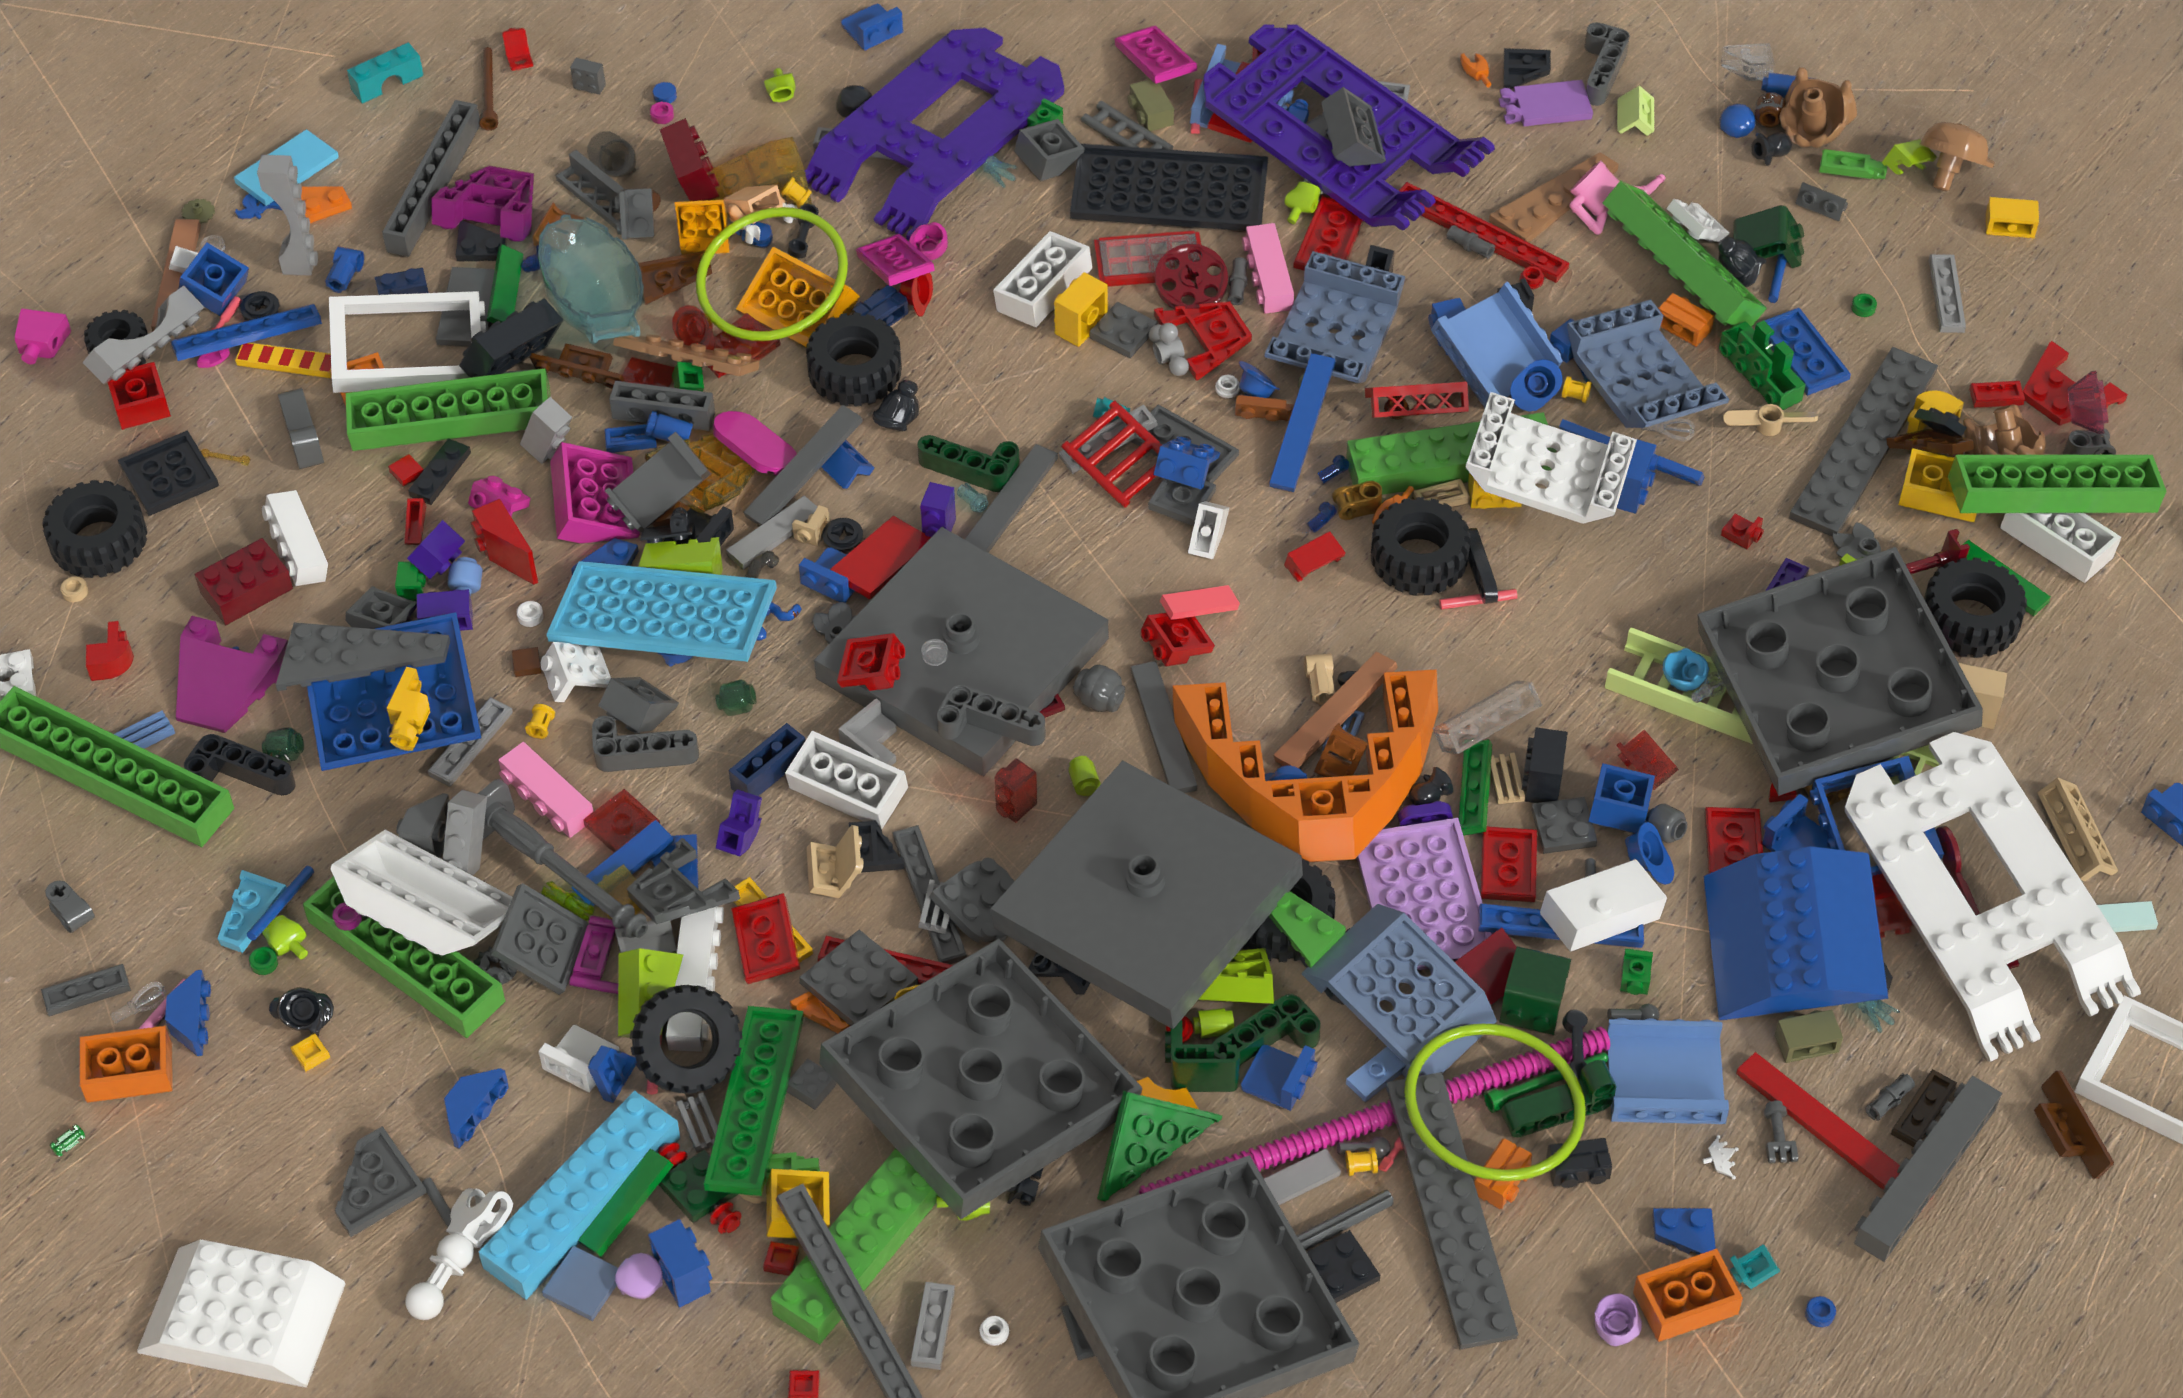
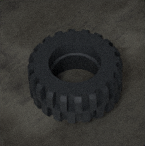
[806,313,902,407]
[42,480,147,578]
[1371,497,1471,596]
[1924,558,2027,658]
[1243,859,1336,962]
[630,985,742,1093]

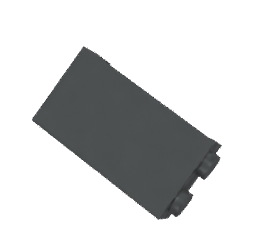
[605,432,711,532]

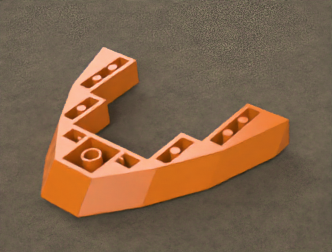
[1173,669,1438,862]

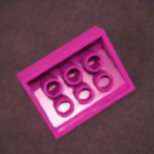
[550,442,640,543]

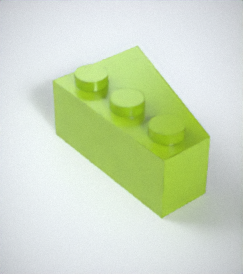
[618,948,684,1038]

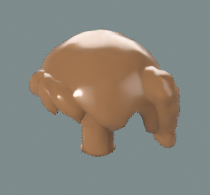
[1779,67,1857,148]
[1963,404,2046,455]

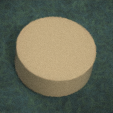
[60,577,88,602]

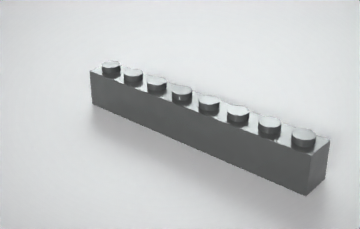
[382,100,480,257]
[1854,1075,2003,1262]

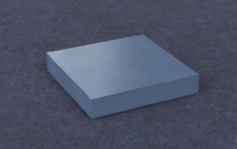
[542,1246,618,1321]

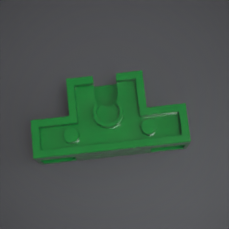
[1719,320,1806,410]

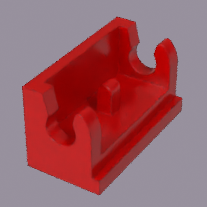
[1284,531,1346,582]

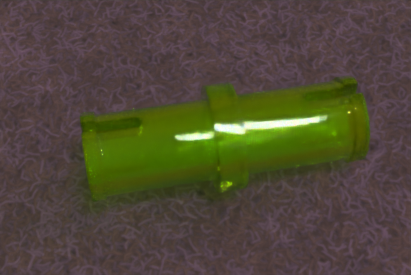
[541,881,594,921]

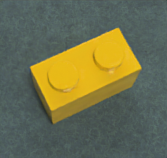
[1985,197,2039,238]

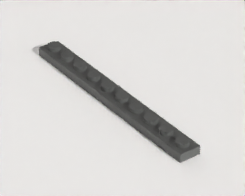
[776,1184,923,1398]

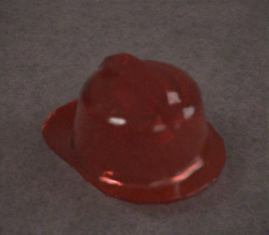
[672,305,715,361]

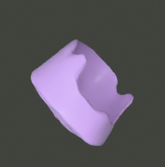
[615,1253,663,1299]
[1594,1293,1642,1346]

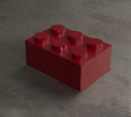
[660,118,720,201]
[194,538,293,626]

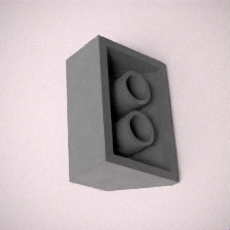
[1321,87,1386,166]

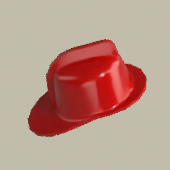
[898,273,933,317]

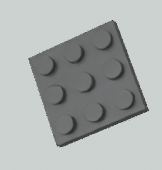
[491,883,589,995]
[799,930,918,1026]

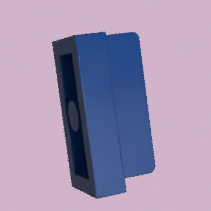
[821,440,875,489]

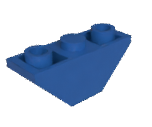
[165,970,211,1056]
[444,1068,509,1149]

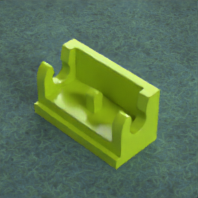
[1881,139,1937,175]

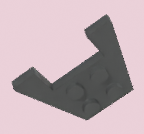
[627,838,740,924]

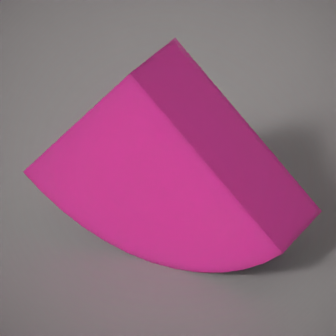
[197,348,230,368]

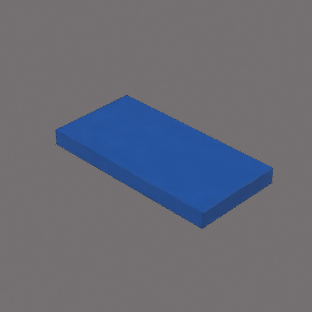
[1758,308,1851,396]

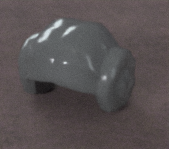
[1073,665,1125,712]

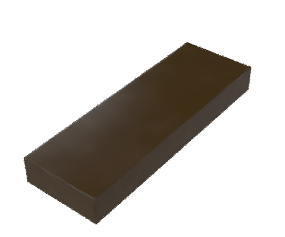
[1891,1069,1957,1147]

